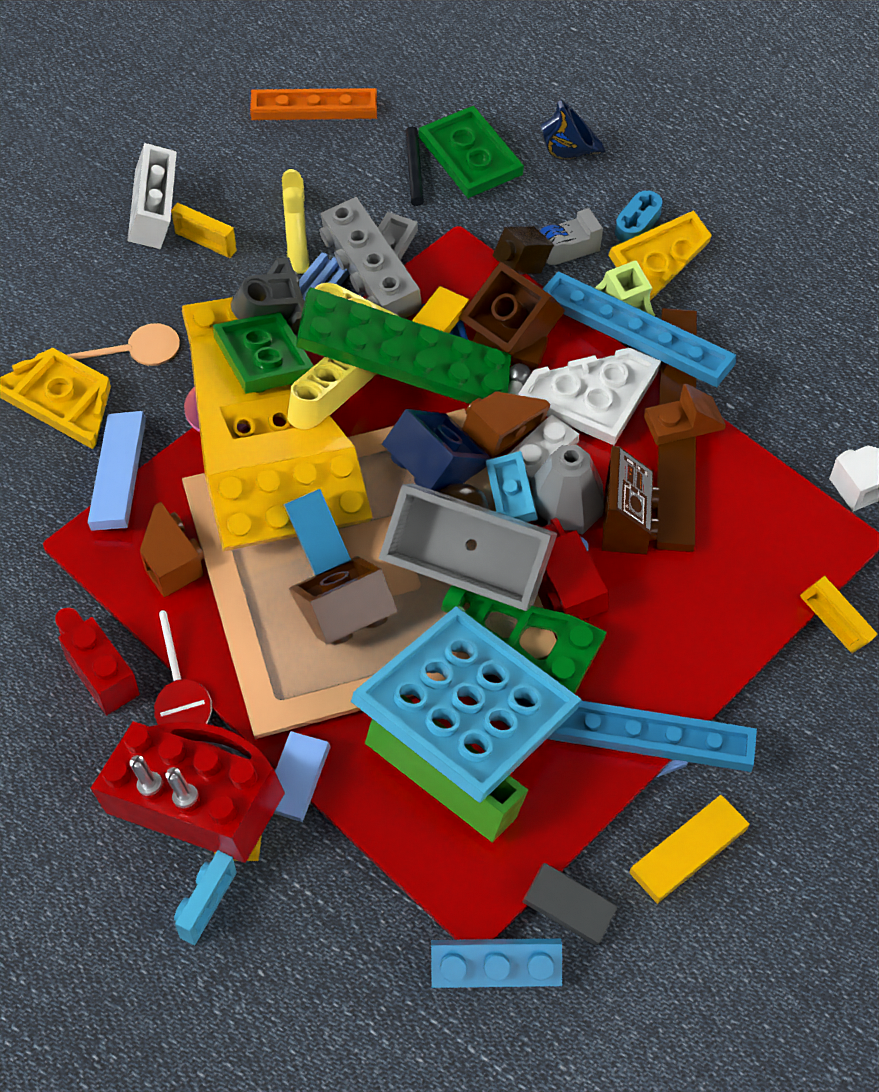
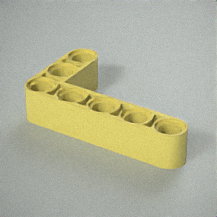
[287,283,398,429]

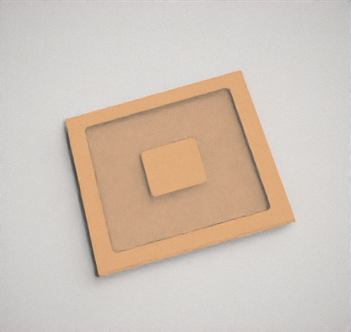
[182,409,557,739]

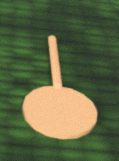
[67,323,180,366]

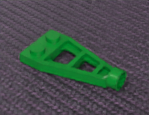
[441,585,607,694]

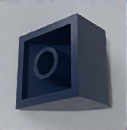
[382,409,493,492]

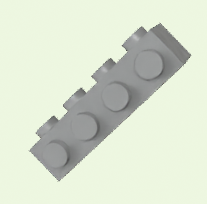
[319,197,422,318]

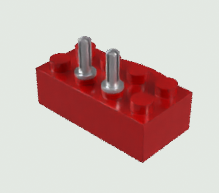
[90,721,285,863]

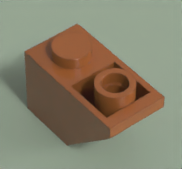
[140,502,205,597]

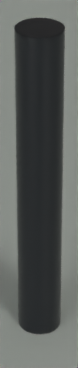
[405,126,424,206]

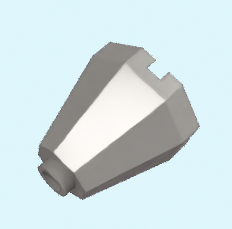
[529,445,605,534]

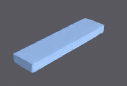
[88,411,146,531]

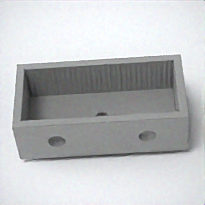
[379,483,558,611]

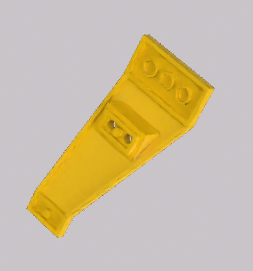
[182,297,373,551]

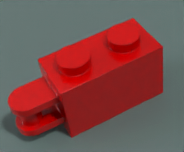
[536,518,609,620]
[55,607,140,716]

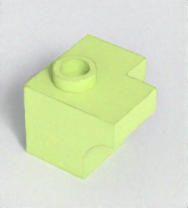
[594,260,655,316]

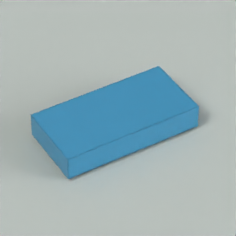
[283,489,351,575]

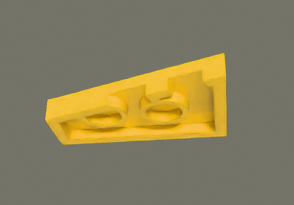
[608,211,712,301]

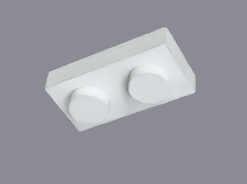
[507,414,579,481]

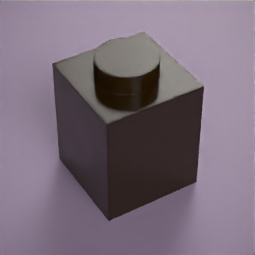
[492,226,554,274]

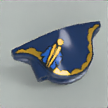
[541,99,605,160]

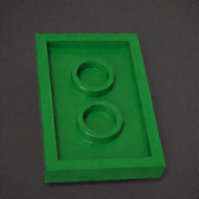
[419,105,524,198]
[213,312,314,394]

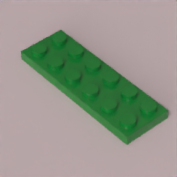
[296,287,511,404]

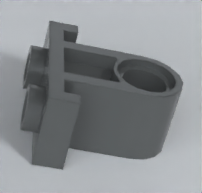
[231,257,305,335]

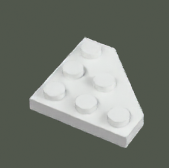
[518,348,661,445]

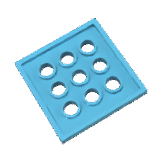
[351,606,581,803]

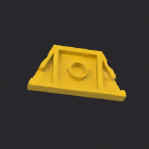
[0,348,111,449]

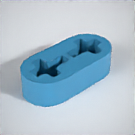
[615,191,663,242]

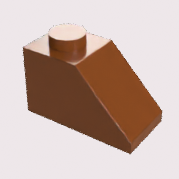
[462,391,551,458]

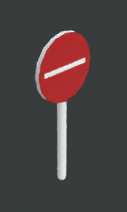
[154,610,212,724]

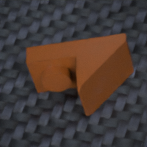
[644,384,726,445]

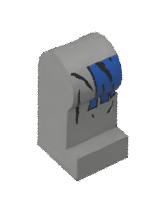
[540,208,603,265]

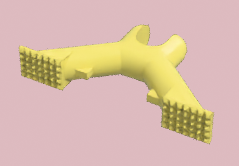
[282,169,309,274]

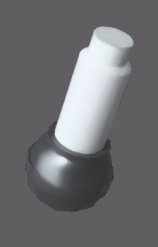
[508,363,532,395]

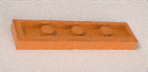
[250,88,377,120]

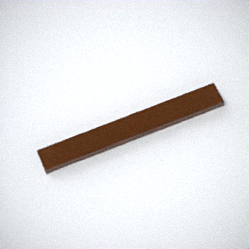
[656,308,697,552]

